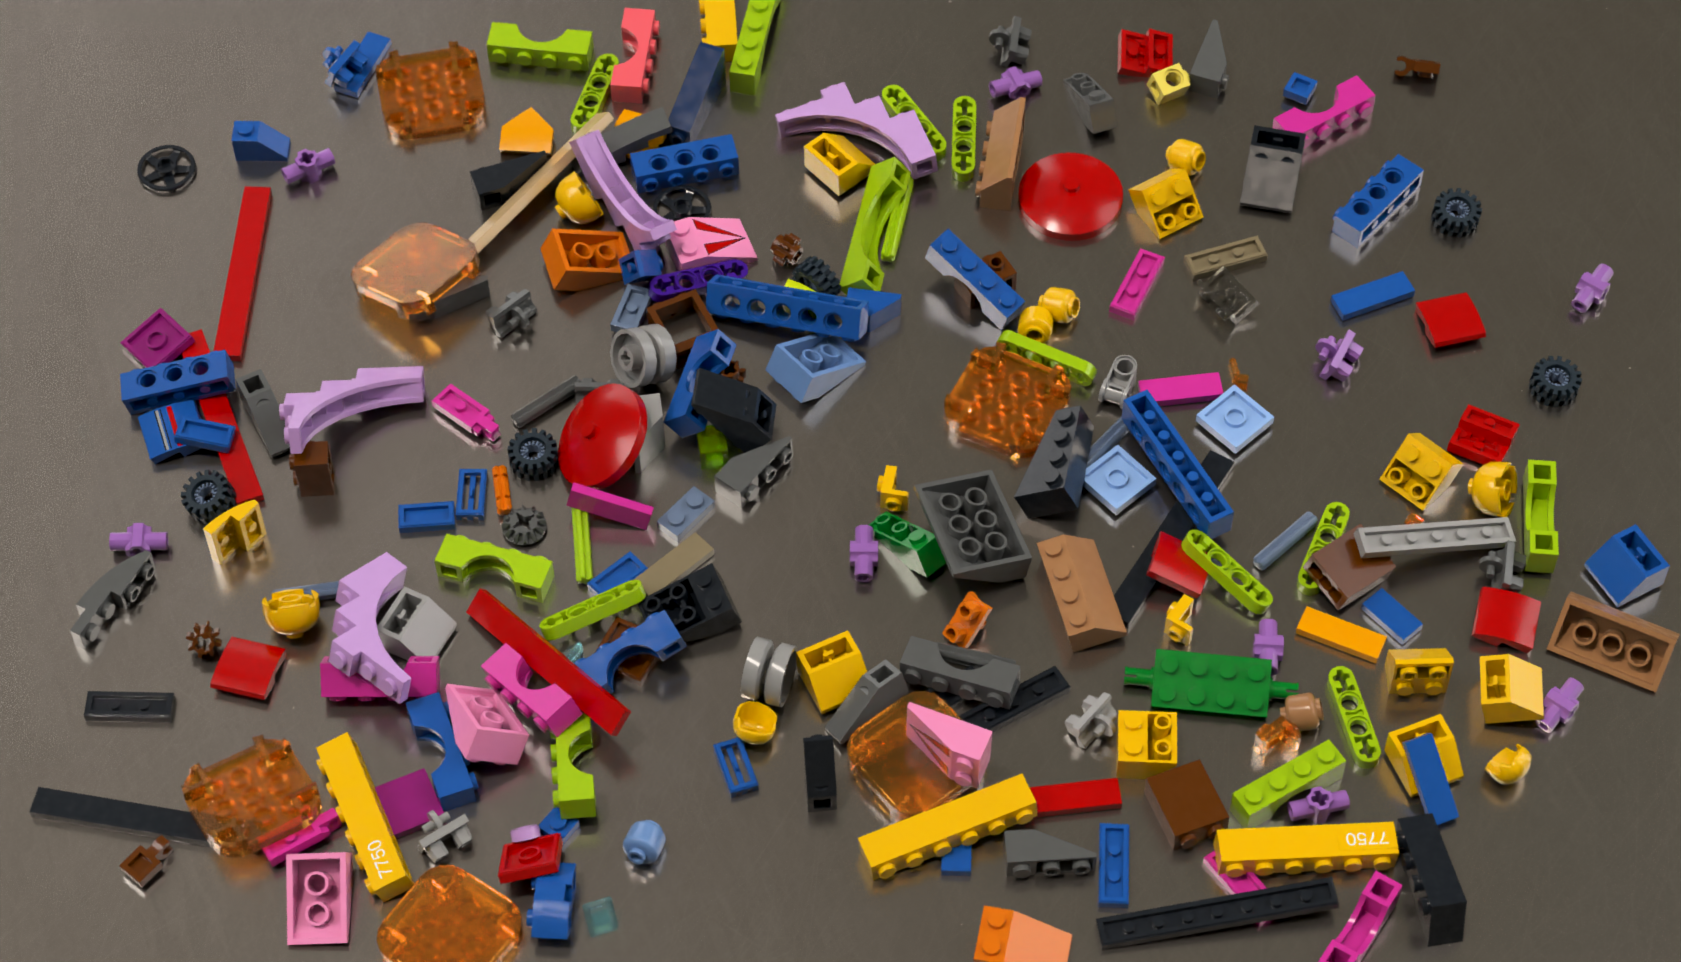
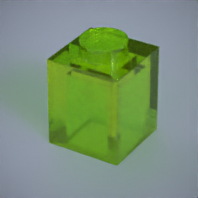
[696,425,728,470]

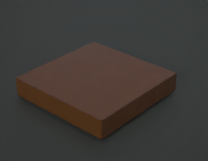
[595,616,658,686]

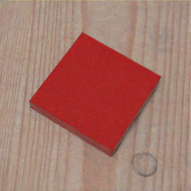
[498,833,563,884]

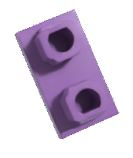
[1315,329,1364,382]

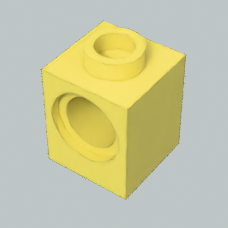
[1147,63,1191,106]

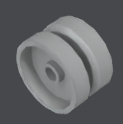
[610,324,677,388]
[740,636,798,708]

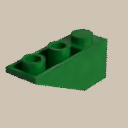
[869,511,946,577]

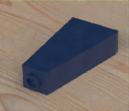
[667,42,726,145]

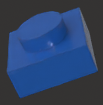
[1283,72,1318,105]
[539,808,580,845]

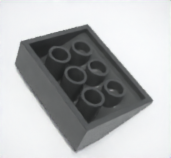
[914,469,1032,583]

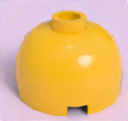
[555,171,604,225]
[1468,461,1517,517]
[262,589,320,639]

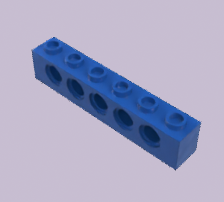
[706,274,869,342]
[1121,389,1234,539]

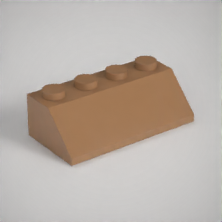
[975,97,1026,211]
[1037,534,1127,653]
[1547,592,1680,692]

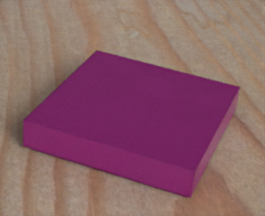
[120,307,195,368]
[375,768,444,839]

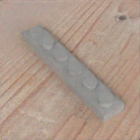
[1353,517,1516,558]

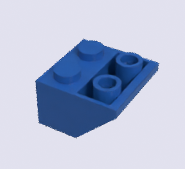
[1584,524,1670,607]

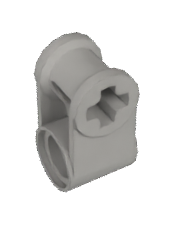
[1098,355,1137,409]

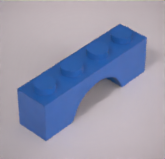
[925,229,1025,331]
[663,329,737,438]
[574,610,687,694]
[406,692,479,812]

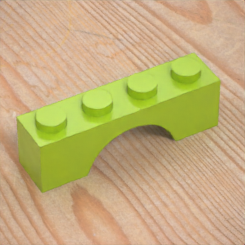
[486,22,594,71]
[1523,459,1559,573]
[434,533,554,603]
[550,709,597,819]
[1230,739,1346,828]

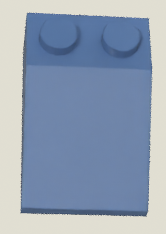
[765,334,866,403]

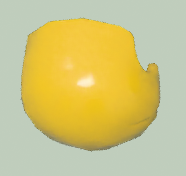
[733,701,777,745]
[1485,744,1532,785]

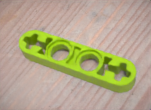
[570,53,619,134]
[882,85,947,161]
[951,96,976,182]
[996,330,1097,386]
[1297,502,1350,596]
[1181,530,1273,614]
[539,580,646,641]
[1327,666,1381,769]

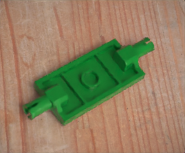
[1124,649,1299,718]

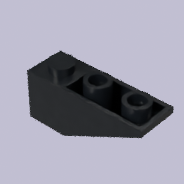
[470,150,547,211]
[803,734,837,812]

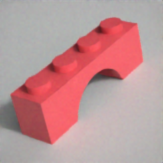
[610,8,660,104]

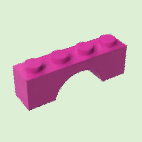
[1272,75,1376,149]
[481,643,583,737]
[320,656,440,701]
[1318,871,1403,962]

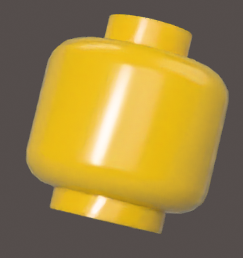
[1165,139,1206,176]
[1038,287,1080,324]
[1017,306,1054,344]

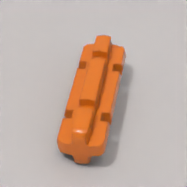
[492,465,512,516]

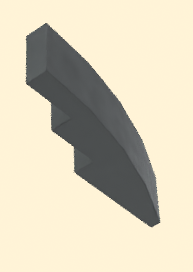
[571,107,672,177]

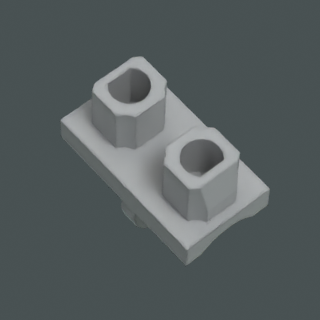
[1065,692,1117,749]
[417,810,473,863]

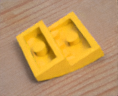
[203,500,267,565]

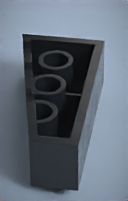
[1014,405,1094,519]
[1396,813,1467,947]

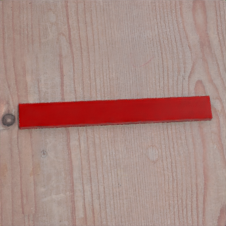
[214,186,272,361]
[181,329,264,505]
[466,588,631,736]

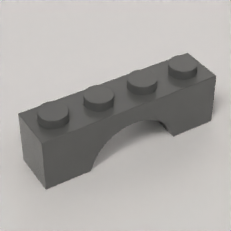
[900,636,1021,710]

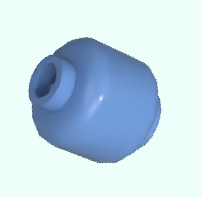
[622,820,666,864]

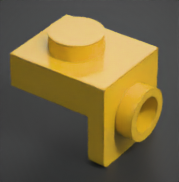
[877,465,909,511]
[1164,594,1194,646]

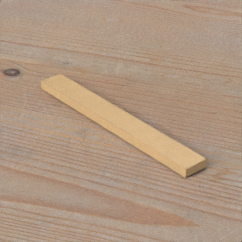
[462,111,614,255]

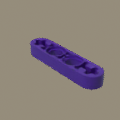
[648,259,748,302]

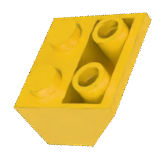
[804,133,875,196]
[1128,168,1204,239]
[1379,433,1463,511]
[796,630,867,714]
[1385,648,1454,696]
[1480,654,1544,724]
[1116,710,1177,779]
[1384,714,1464,798]

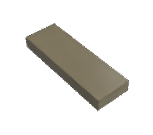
[1183,235,1268,281]
[634,532,714,597]

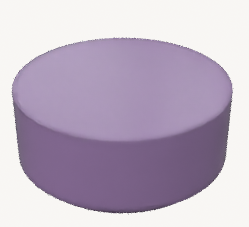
[510,824,541,842]

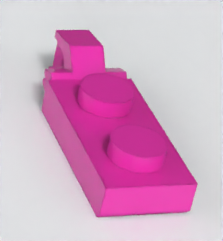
[431,384,501,442]
[258,808,342,867]

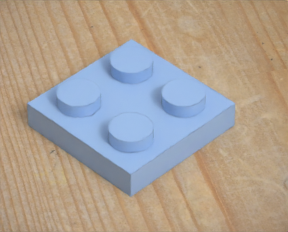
[1196,384,1274,454]
[1083,445,1157,515]

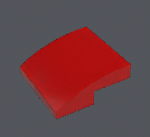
[1117,28,1173,78]
[1416,292,1486,348]
[1447,404,1520,465]
[1146,531,1208,599]
[1472,587,1541,653]
[210,637,286,700]

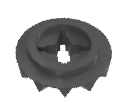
[502,504,547,545]

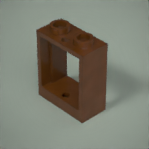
[646,289,718,370]

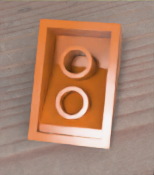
[540,228,630,291]
[973,905,1072,962]

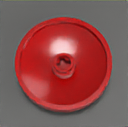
[1018,153,1123,241]
[558,384,647,490]

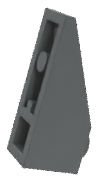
[1188,19,1229,98]
[406,276,490,320]

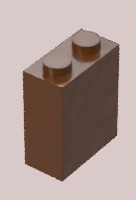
[1303,524,1396,611]
[1144,759,1230,850]

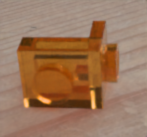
[1253,716,1302,756]

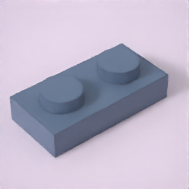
[610,284,652,332]
[657,486,715,542]

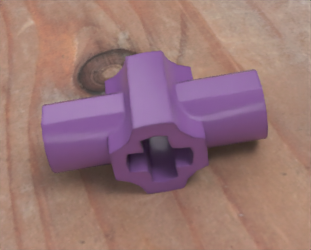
[989,66,1042,100]
[281,148,335,184]
[1571,264,1614,313]
[109,523,168,557]
[850,525,878,582]
[1253,619,1284,676]
[1535,677,1584,733]
[1287,786,1350,824]

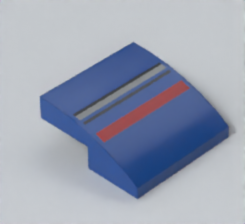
[138,400,201,464]

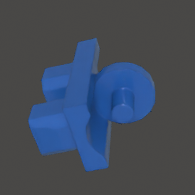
[322,40,369,89]

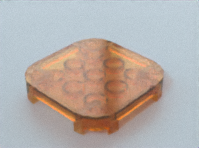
[376,41,486,140]
[351,222,480,320]
[944,342,1072,459]
[847,691,987,822]
[181,735,322,857]
[377,865,523,962]

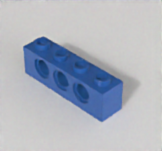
[630,134,739,193]
[1332,154,1424,248]
[120,350,236,415]

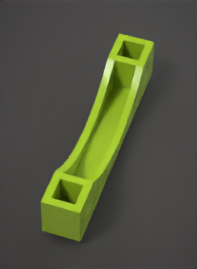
[729,0,781,96]
[839,157,911,295]

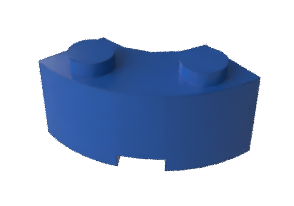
[526,862,576,939]

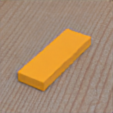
[1296,606,1387,664]

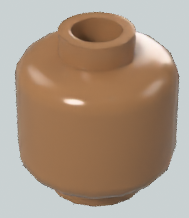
[1280,692,1324,733]

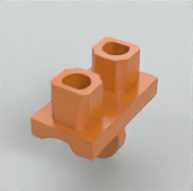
[942,591,993,648]

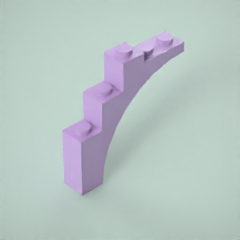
[775,82,938,179]
[569,130,677,252]
[279,366,425,454]
[329,552,412,704]

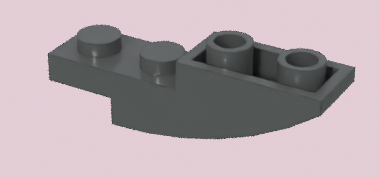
[70,550,156,650]

